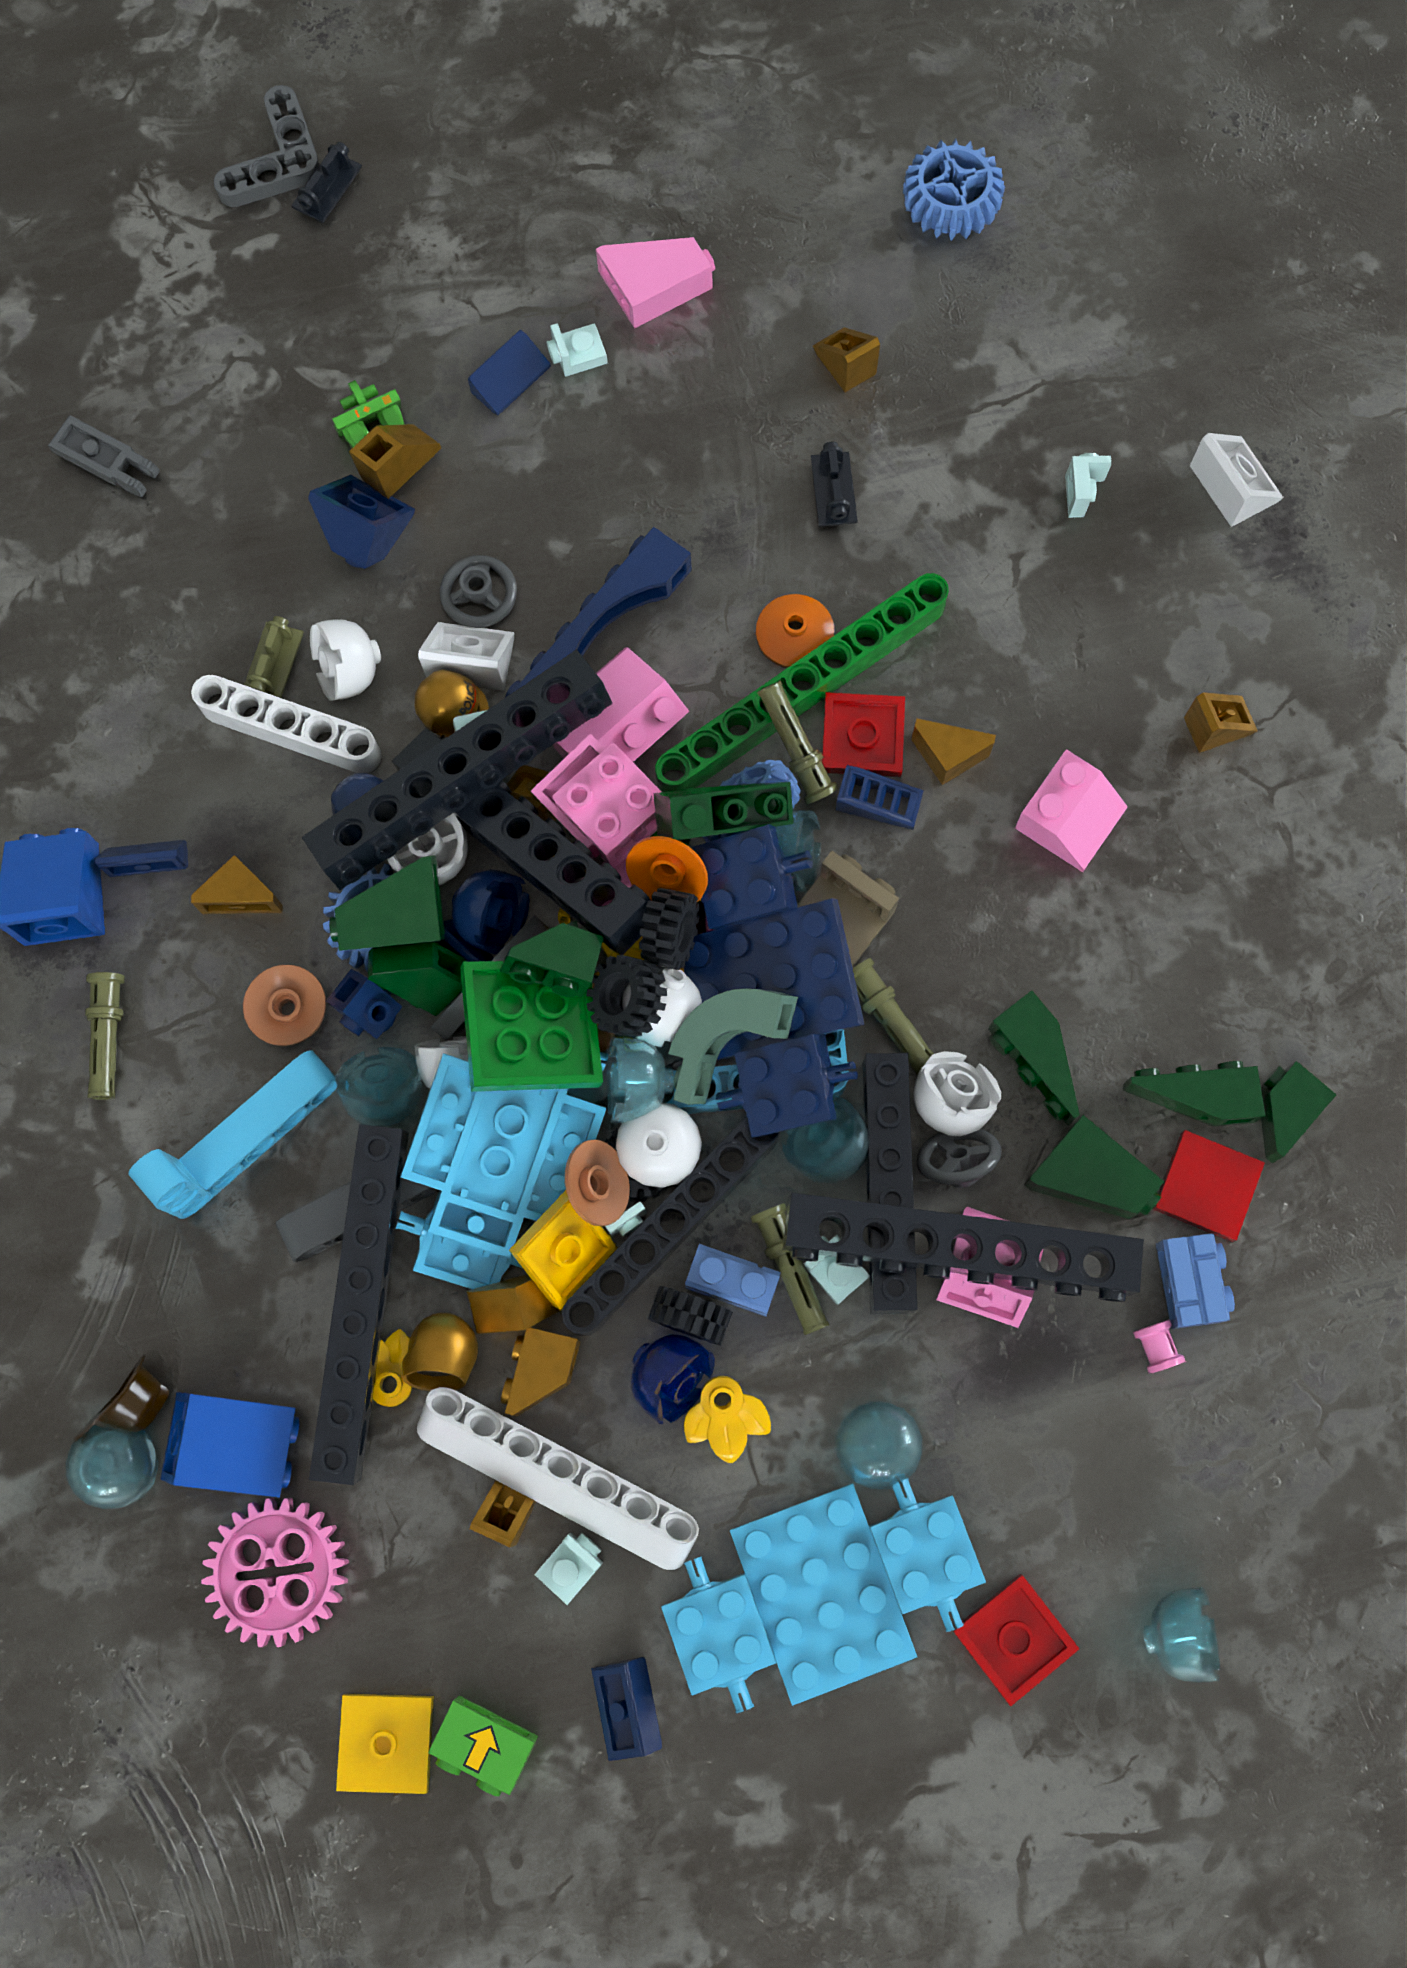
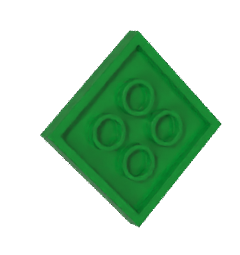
[460,961,603,1092]

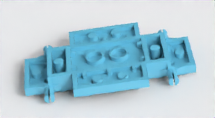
[395,1052,609,1289]
[661,1478,986,1713]

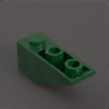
[653,781,794,840]
[988,990,1080,1125]
[1123,1061,1265,1127]

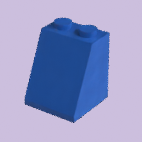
[0,828,105,946]
[160,1392,299,1498]

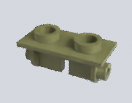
[244,616,304,698]

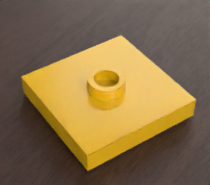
[509,1190,618,1310]
[336,1694,434,1794]

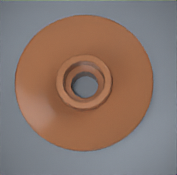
[243,965,326,1046]
[565,1140,630,1226]

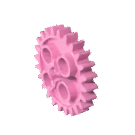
[201,1498,349,1647]

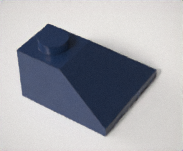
[308,474,415,569]

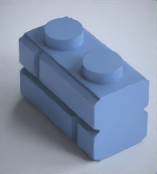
[1156,1233,1235,1329]
[685,1244,781,1317]

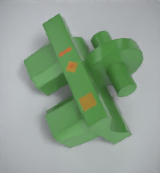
[332,380,404,448]

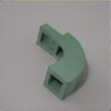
[668,988,798,1105]

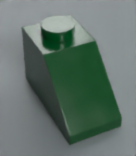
[1261,1061,1337,1163]

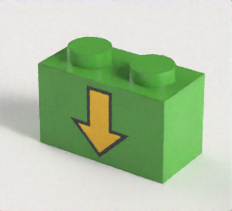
[428,1695,538,1797]

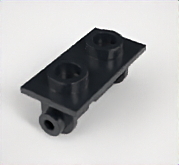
[291,142,362,223]
[811,441,858,527]

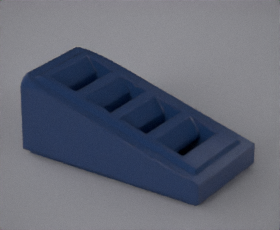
[836,765,924,830]

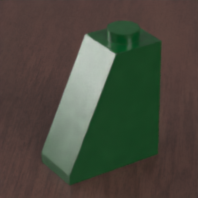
[329,856,445,951]
[1024,1115,1164,1219]

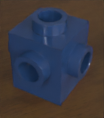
[326,969,403,1039]

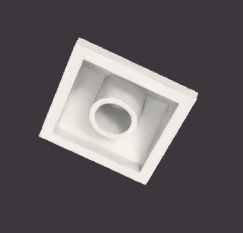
[1190,433,1284,527]
[419,622,514,691]

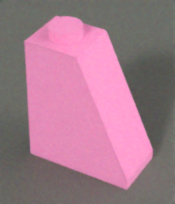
[596,237,715,329]

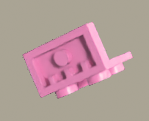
[552,743,661,868]
[936,1207,1043,1328]

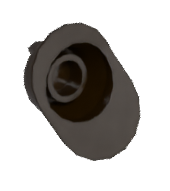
[73,1354,169,1442]

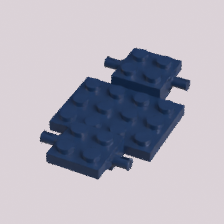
[683,824,865,1138]

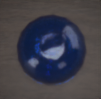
[631,1334,715,1424]

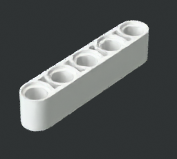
[191,675,382,773]

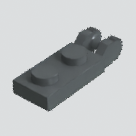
[48,415,160,497]

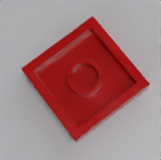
[822,692,905,777]
[1153,1130,1265,1243]
[953,1574,1079,1707]

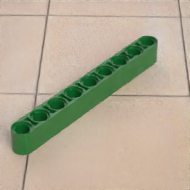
[655,573,949,792]

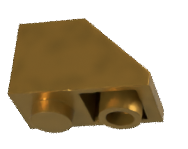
[349,424,442,499]
[501,1328,581,1416]

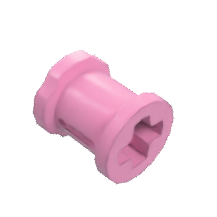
[1133,1319,1186,1374]

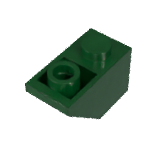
[500,923,604,998]
[368,941,466,1016]

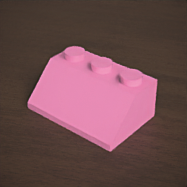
[553,647,690,762]

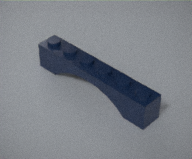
[505,527,692,698]

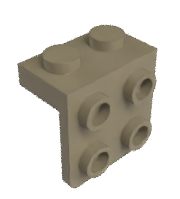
[797,851,899,968]

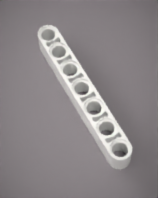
[417,1387,699,1570]

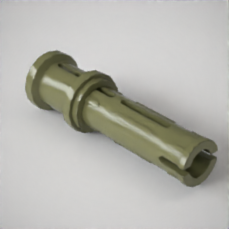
[757,681,839,804]
[853,958,934,1076]
[85,972,125,1100]
[750,1203,830,1335]

